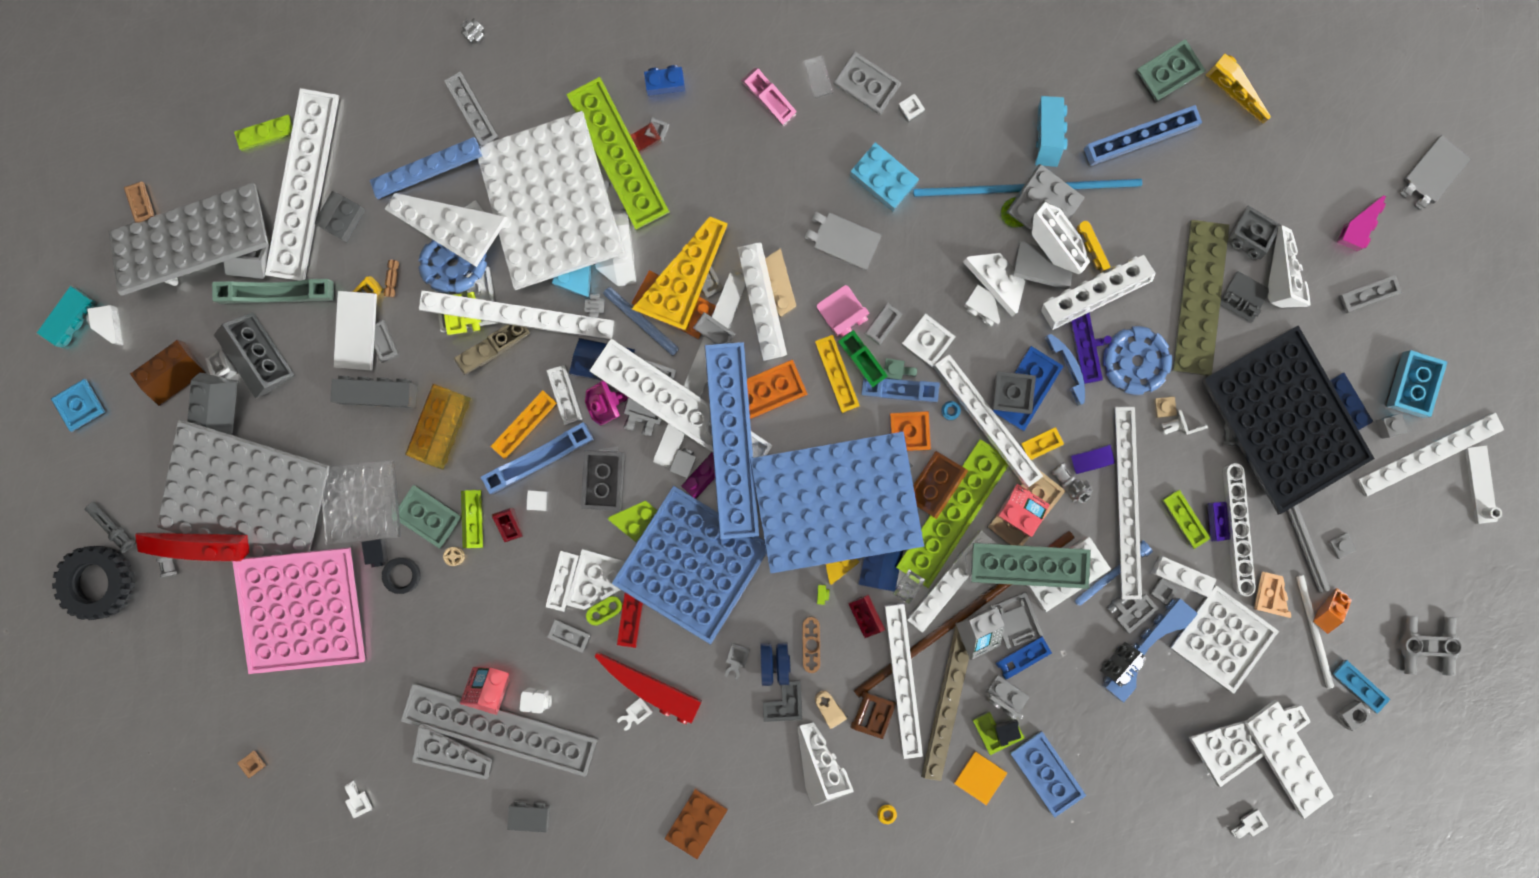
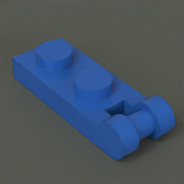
[996,636,1052,680]

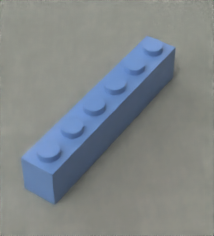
[1084,105,1202,166]

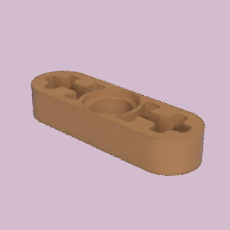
[802,617,820,673]

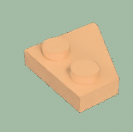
[1254,572,1291,618]

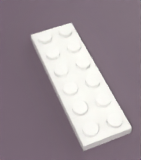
[1244,700,1334,819]

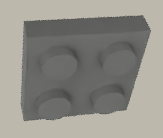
[993,371,1036,414]

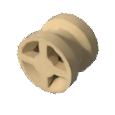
[443,547,465,566]

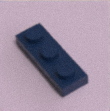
[1330,372,1373,430]

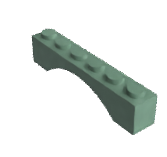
[212,279,334,304]

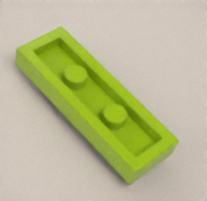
[234,114,293,151]
[461,490,483,548]
[1162,490,1211,549]

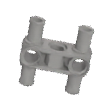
[1399,616,1462,676]

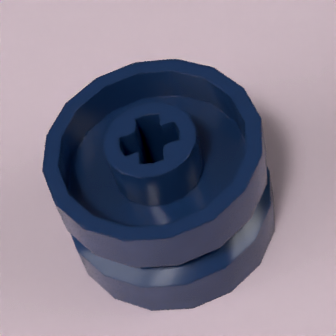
[760,642,791,686]

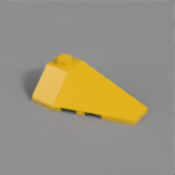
[1206,53,1271,124]

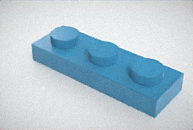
[1332,660,1391,714]

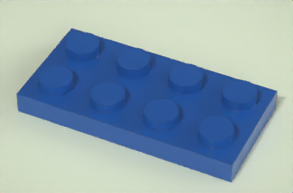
[992,346,1064,431]

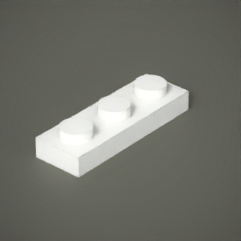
[547,365,583,425]
[545,551,580,612]

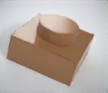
[237,751,266,779]

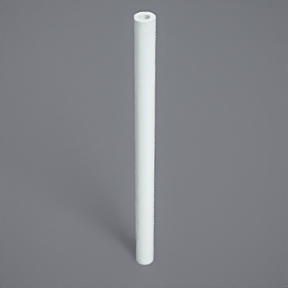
[1296,575,1334,689]

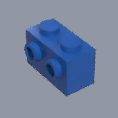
[644,65,685,96]

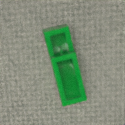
[837,330,888,388]

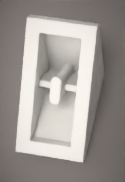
[205,348,238,379]

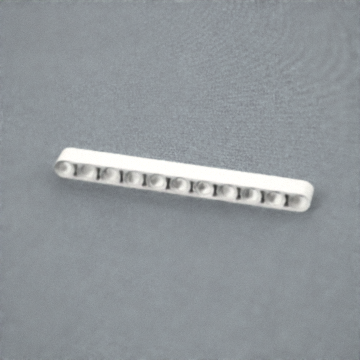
[653,270,746,469]

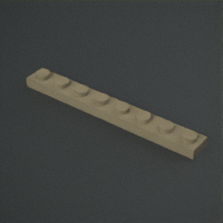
[921,626,969,781]

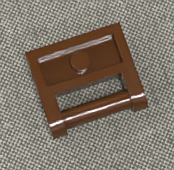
[850,691,896,739]

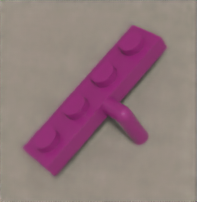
[681,452,715,499]

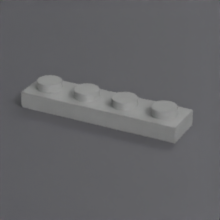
[444,71,499,146]

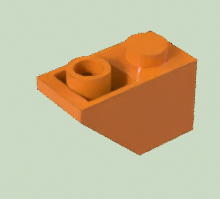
[1313,588,1352,634]

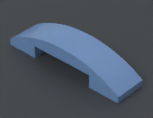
[1044,334,1085,406]
[862,377,940,402]

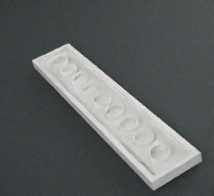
[265,88,339,281]
[589,339,773,458]

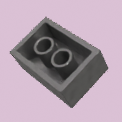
[581,450,625,511]

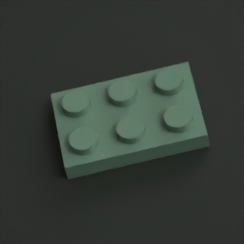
[1136,39,1206,102]
[392,485,462,549]

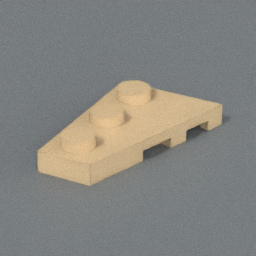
[765,248,796,318]

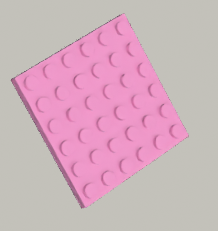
[233,547,365,674]

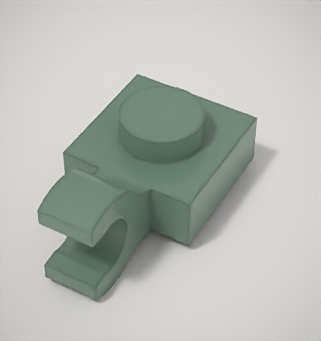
[884,358,917,380]

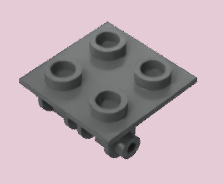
[1220,271,1269,323]
[1100,642,1146,687]

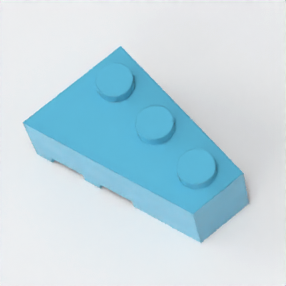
[1035,96,1067,167]
[552,265,591,298]

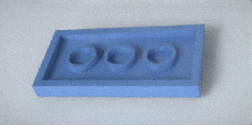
[1010,731,1086,818]

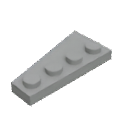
[412,724,492,780]

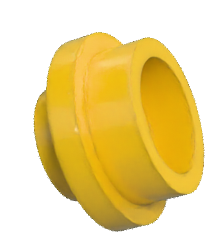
[877,804,897,824]

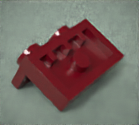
[848,595,885,638]

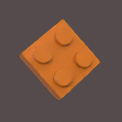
[890,411,931,451]

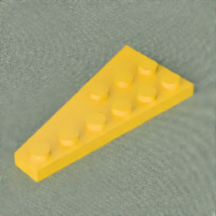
[632,217,728,331]

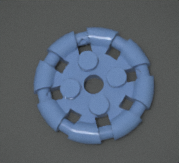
[418,239,487,294]
[1103,326,1172,395]

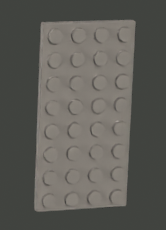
[108,183,269,296]

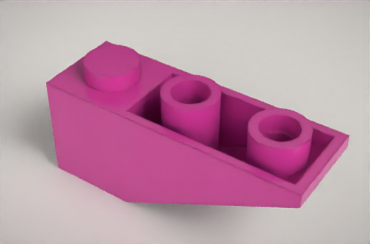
[1337,195,1386,252]

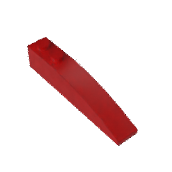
[135,533,250,562]
[595,652,702,725]

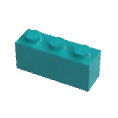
[37,286,96,348]

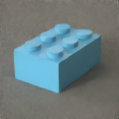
[849,142,919,212]
[1386,350,1447,418]

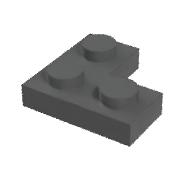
[763,681,802,722]

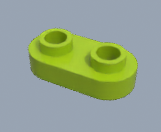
[586,596,622,626]

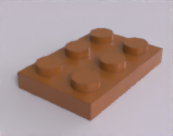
[913,451,968,519]
[665,788,728,859]

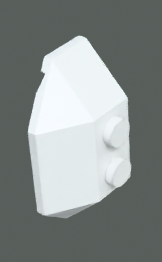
[1032,202,1090,274]
[595,209,637,287]

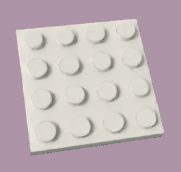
[1170,585,1279,694]

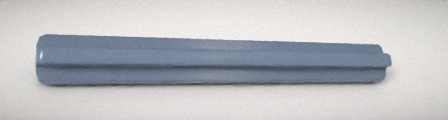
[603,287,679,355]

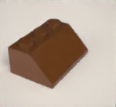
[130,340,207,406]

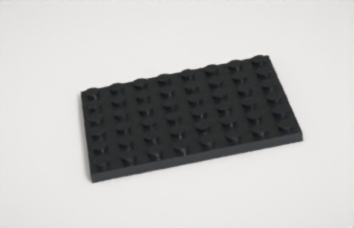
[1202,325,1375,515]

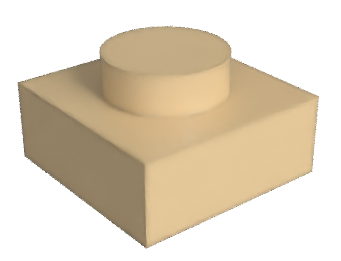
[1154,397,1177,418]

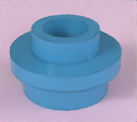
[941,401,961,420]

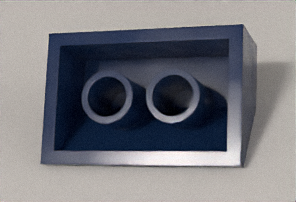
[569,338,635,381]
[857,550,904,592]

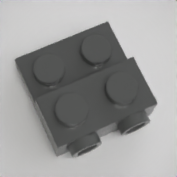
[1228,205,1281,260]

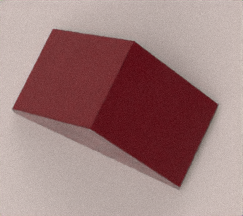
[492,508,523,542]

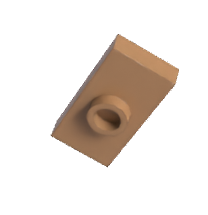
[124,181,155,223]

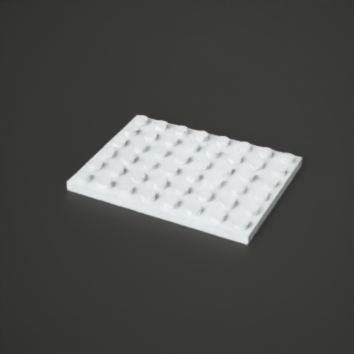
[478,111,625,290]

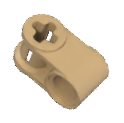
[815,691,847,729]

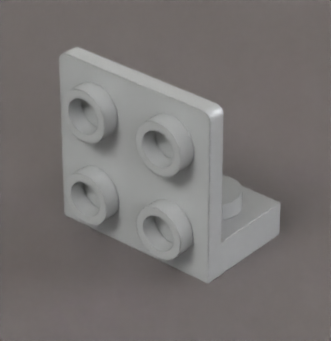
[985,675,1030,720]

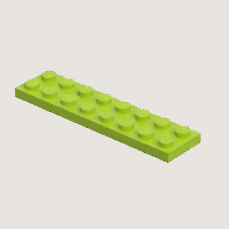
[566,77,670,230]
[896,439,1009,589]

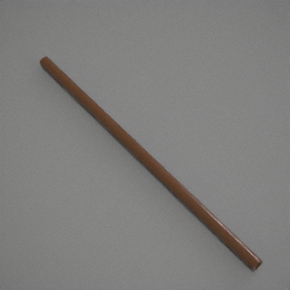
[853,531,1075,698]

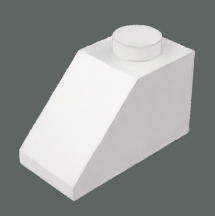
[86,305,123,345]

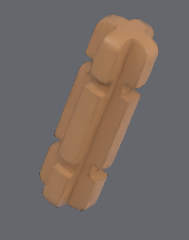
[384,260,399,297]

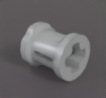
[1051,463,1076,488]
[156,557,177,578]

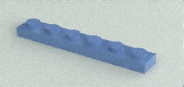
[370,137,482,199]

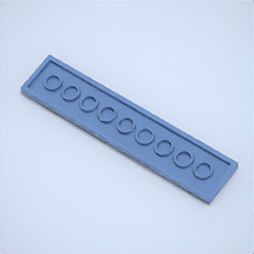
[705,342,759,539]

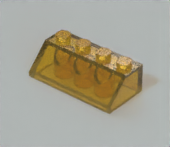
[405,384,471,470]

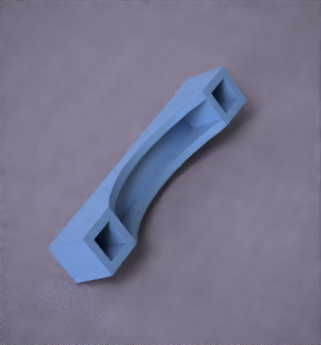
[481,422,594,494]
[1103,598,1198,702]

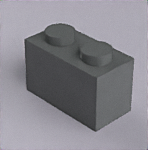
[507,801,550,832]

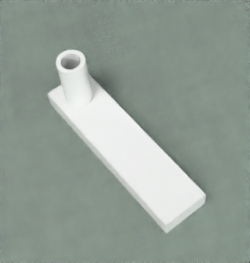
[1465,446,1502,524]

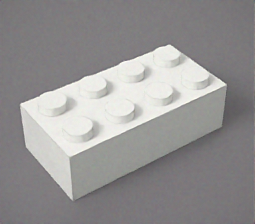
[1026,537,1111,612]

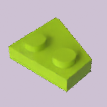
[608,501,658,542]

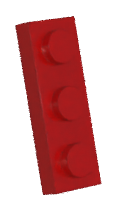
[617,593,643,648]

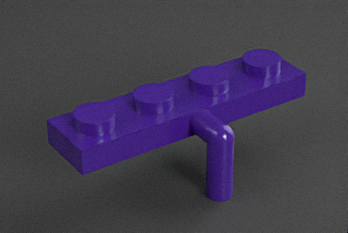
[1070,313,1112,384]

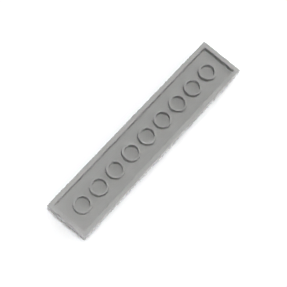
[401,683,598,777]

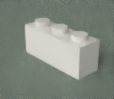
[1151,556,1217,597]

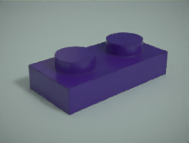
[1207,502,1230,542]

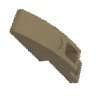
[454,324,530,375]

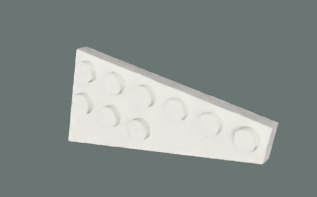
[385,193,508,267]
[1189,705,1311,787]

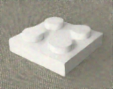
[902,313,956,367]

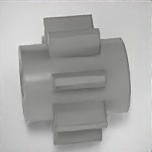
[461,18,484,42]
[585,294,604,317]
[1068,479,1093,503]

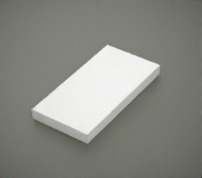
[334,291,377,370]

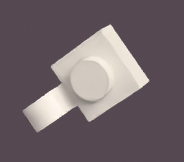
[344,781,372,818]
[1231,809,1269,839]

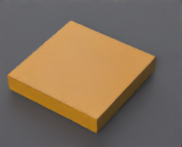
[954,751,1007,805]

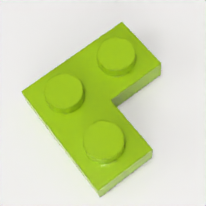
[972,711,1025,755]

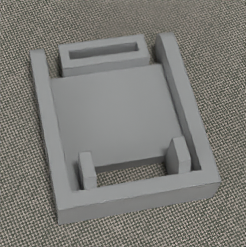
[990,592,1043,649]

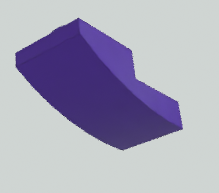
[1071,445,1115,474]

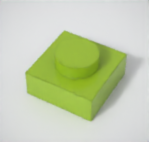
[817,584,829,605]

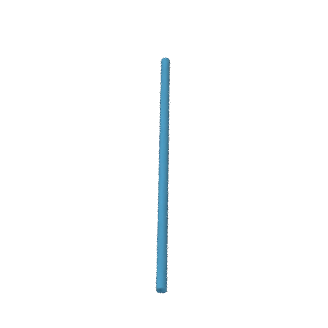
[914,179,1142,197]

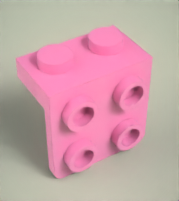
[817,285,869,337]

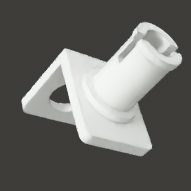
[1162,409,1208,435]

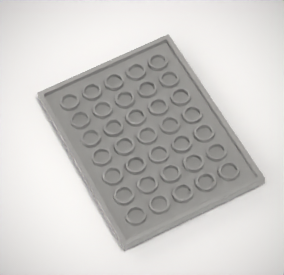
[157,420,329,557]

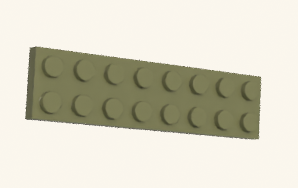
[1172,220,1230,376]

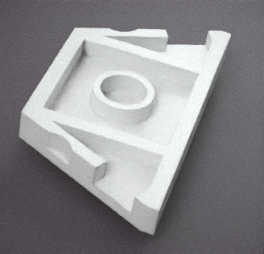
[963,253,1025,317]

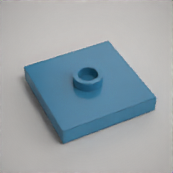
[51,379,105,432]

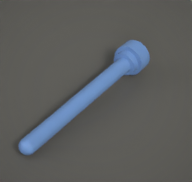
[1075,540,1153,605]

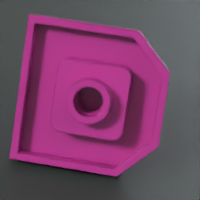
[585,381,627,426]

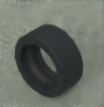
[381,557,420,594]

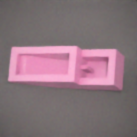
[741,68,797,125]

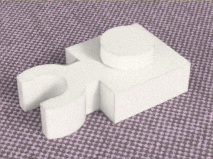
[617,698,653,731]

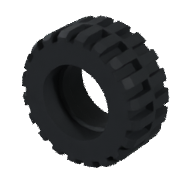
[52,546,135,620]

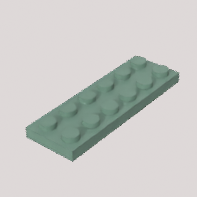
[971,543,1091,589]

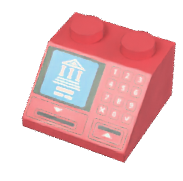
[996,484,1050,537]
[460,667,510,715]

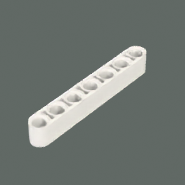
[1222,463,1255,596]

